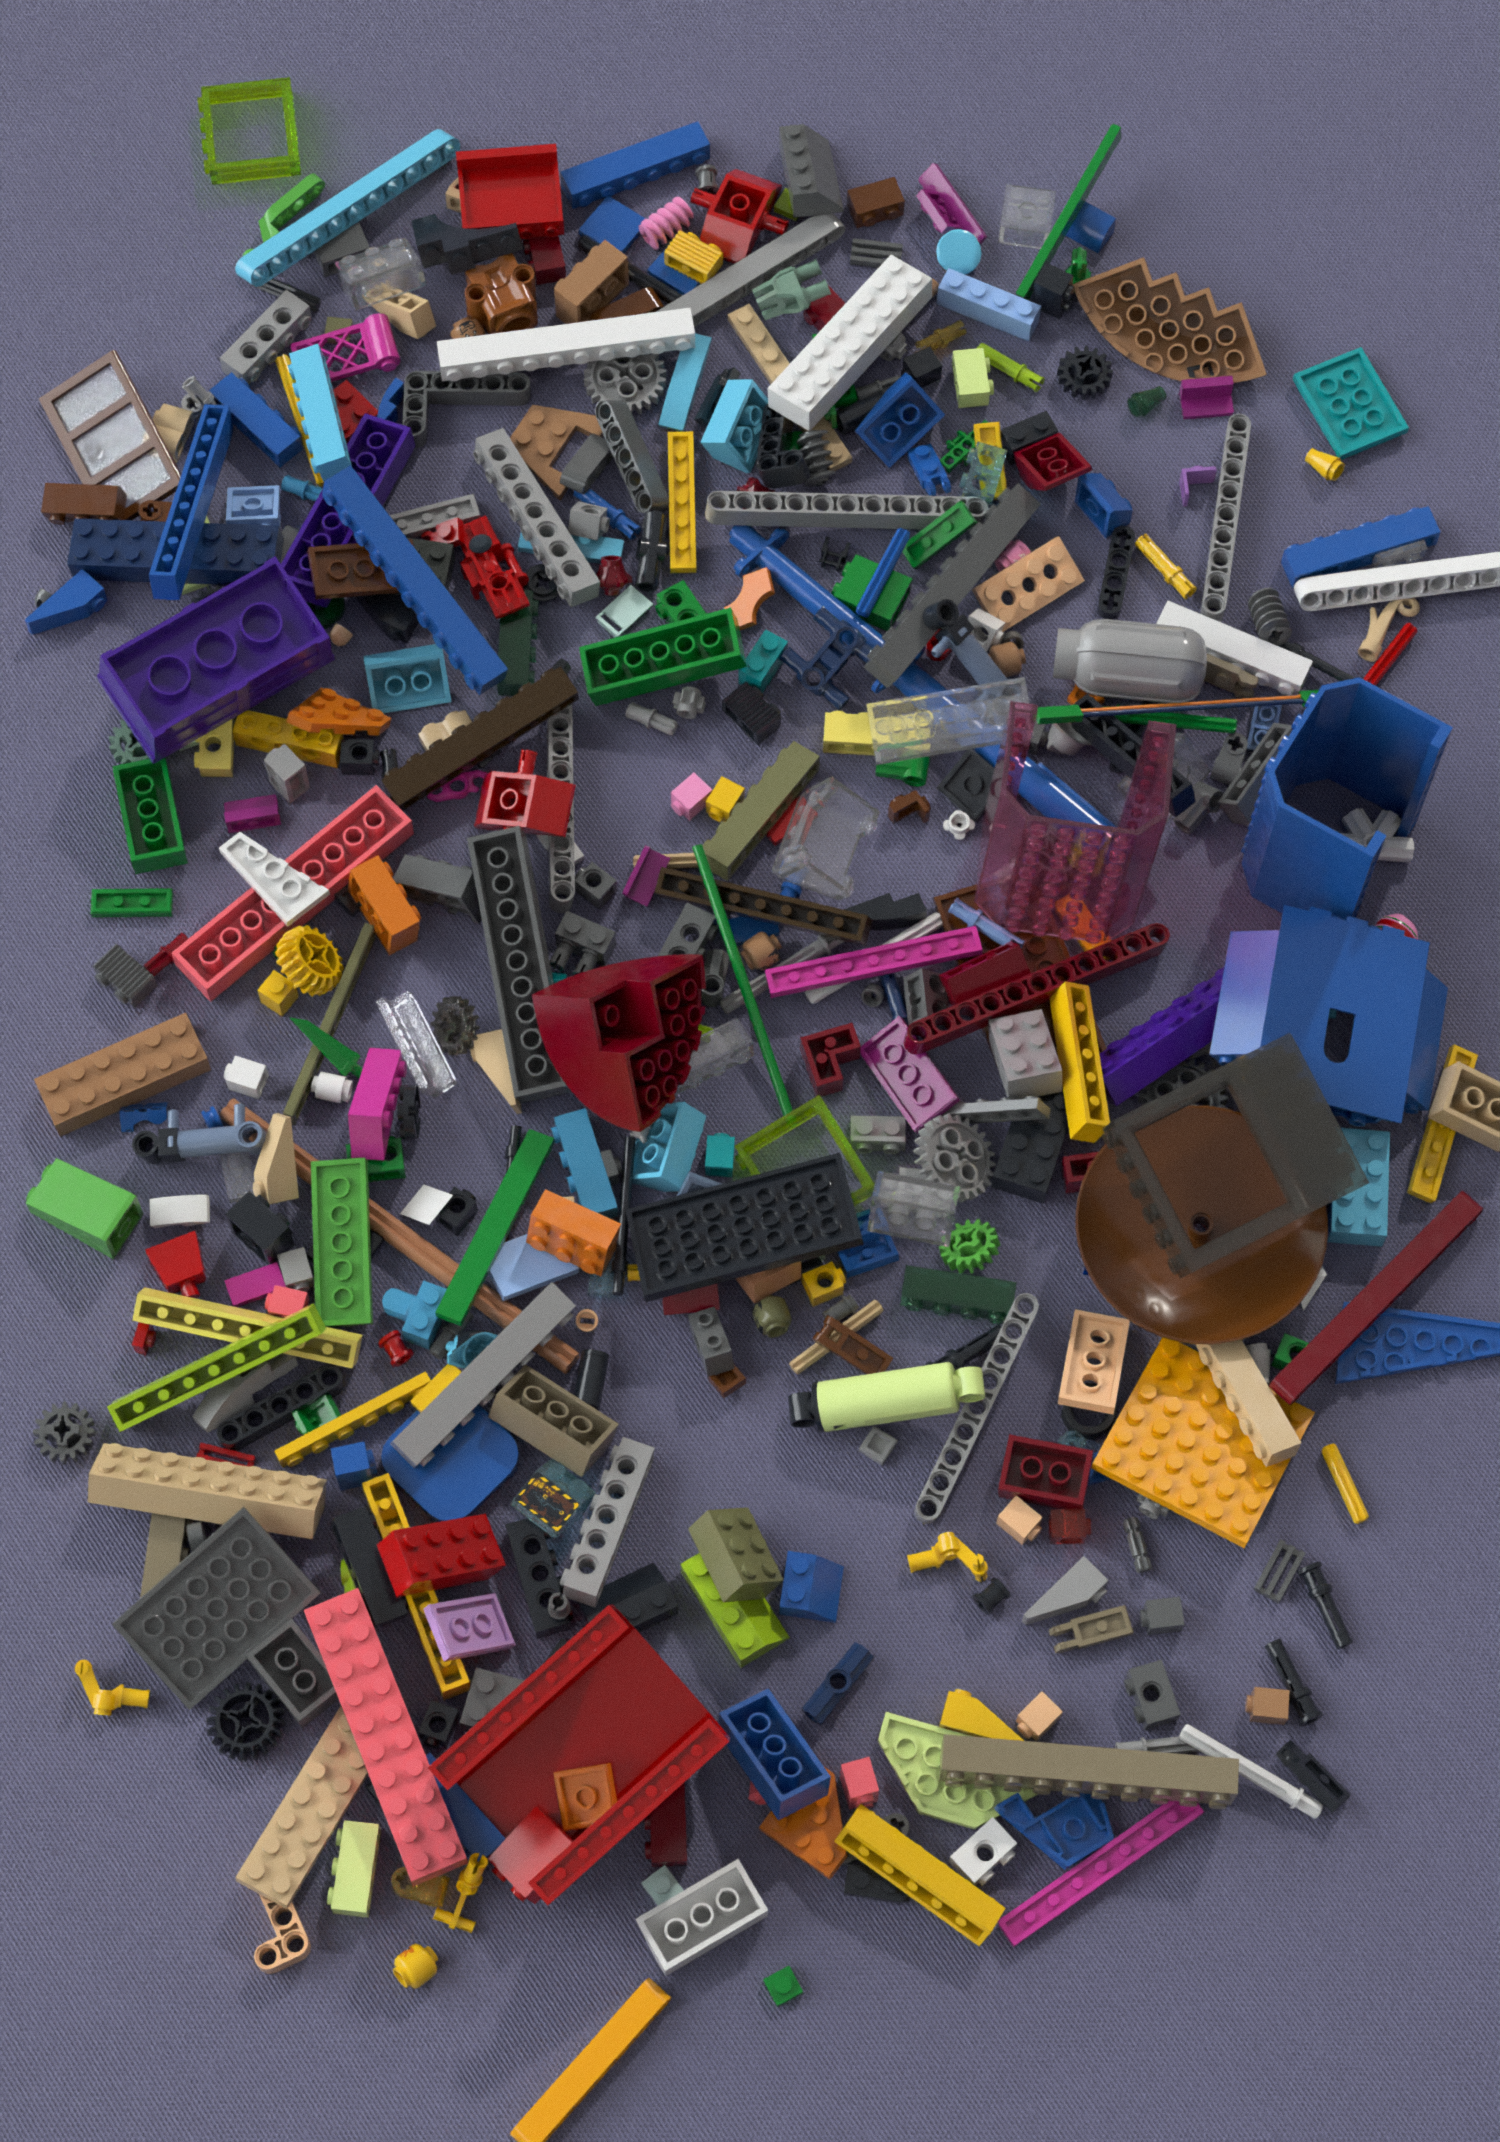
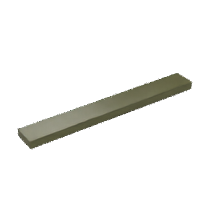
[283,923,376,1125]

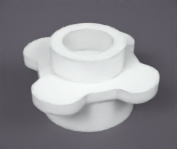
[943,810,975,840]

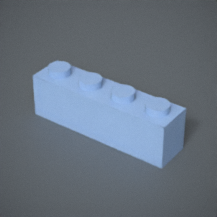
[937,268,1041,342]

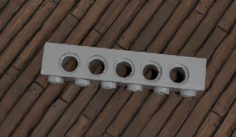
[560,1437,655,1608]

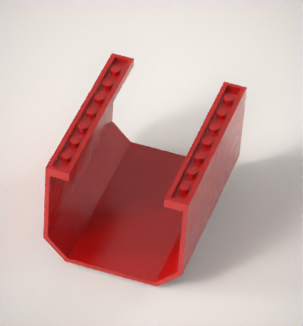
[428,1604,730,1906]

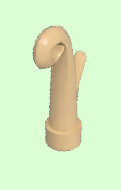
[1358,598,1420,662]

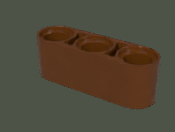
[589,287,664,321]

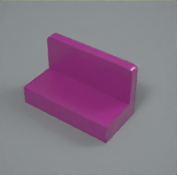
[1179,376,1234,419]
[224,794,281,833]
[622,845,671,907]

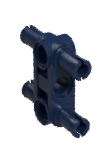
[779,606,873,711]

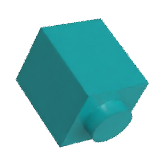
[705,1133,735,1177]

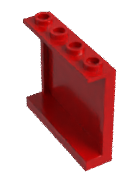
[456,144,565,239]

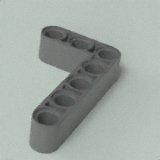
[402,371,531,449]

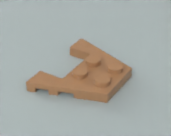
[510,405,604,501]

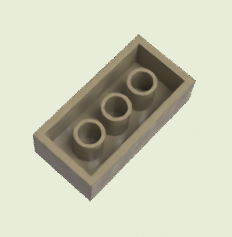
[488,1364,619,1477]

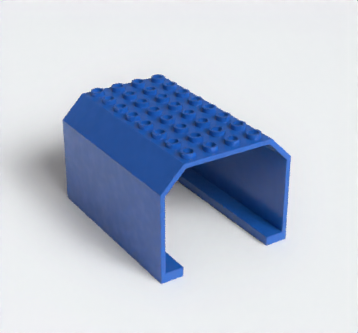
[1241,677,1453,921]

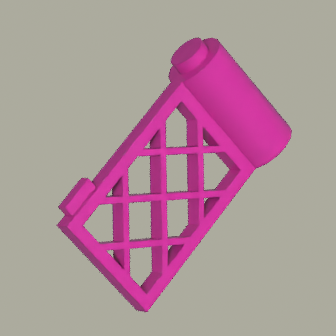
[290,313,400,382]

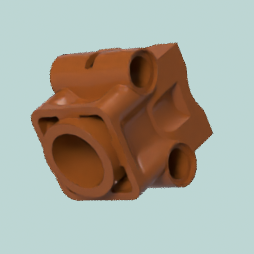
[465,253,538,334]

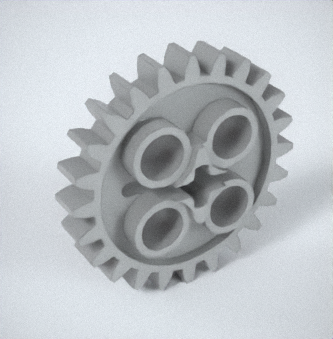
[584,353,666,415]
[913,1113,996,1203]

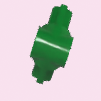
[1065,247,1091,293]

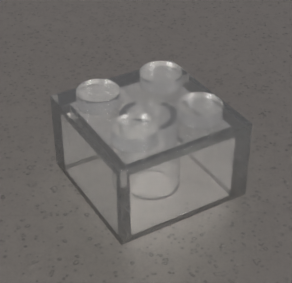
[998,184,1056,249]

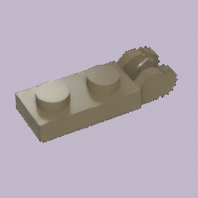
[1204,654,1259,699]
[1049,1605,1134,1654]

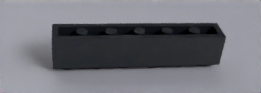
[1071,693,1196,818]

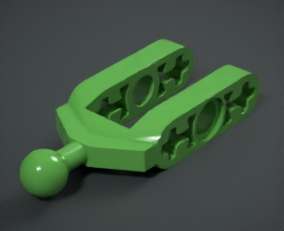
[242,173,325,257]

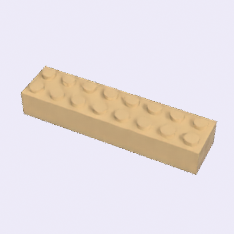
[88,1443,327,1539]

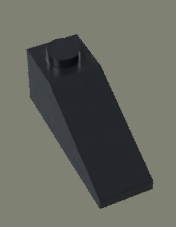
[355,593,419,643]

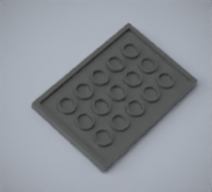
[112,1506,321,1710]

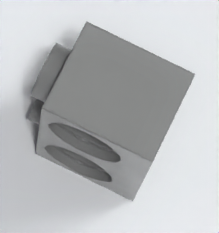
[264,744,310,804]

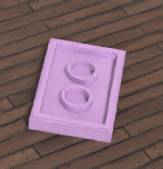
[423,1593,516,1662]

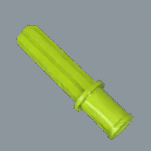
[977,343,1045,392]

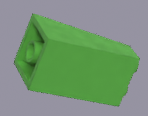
[26,1158,144,1260]

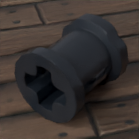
[972,1577,1011,1615]

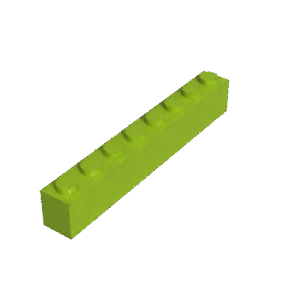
[107,1303,326,1432]

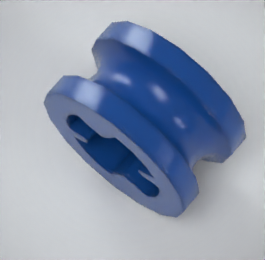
[200,1106,224,1128]

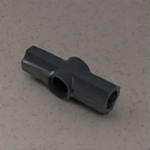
[635,511,667,592]

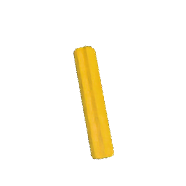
[1321,1443,1369,1524]

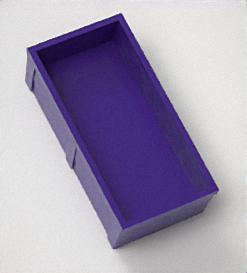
[97,556,335,764]

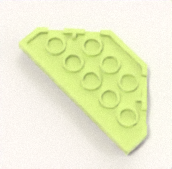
[878,1712,1038,1830]

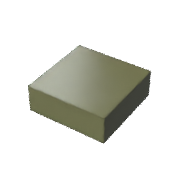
[324,317,353,344]

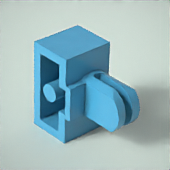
[382,1280,447,1350]

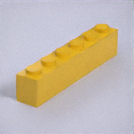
[1049,981,1111,1143]
[834,1804,1006,1946]

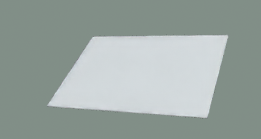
[400,1185,453,1225]

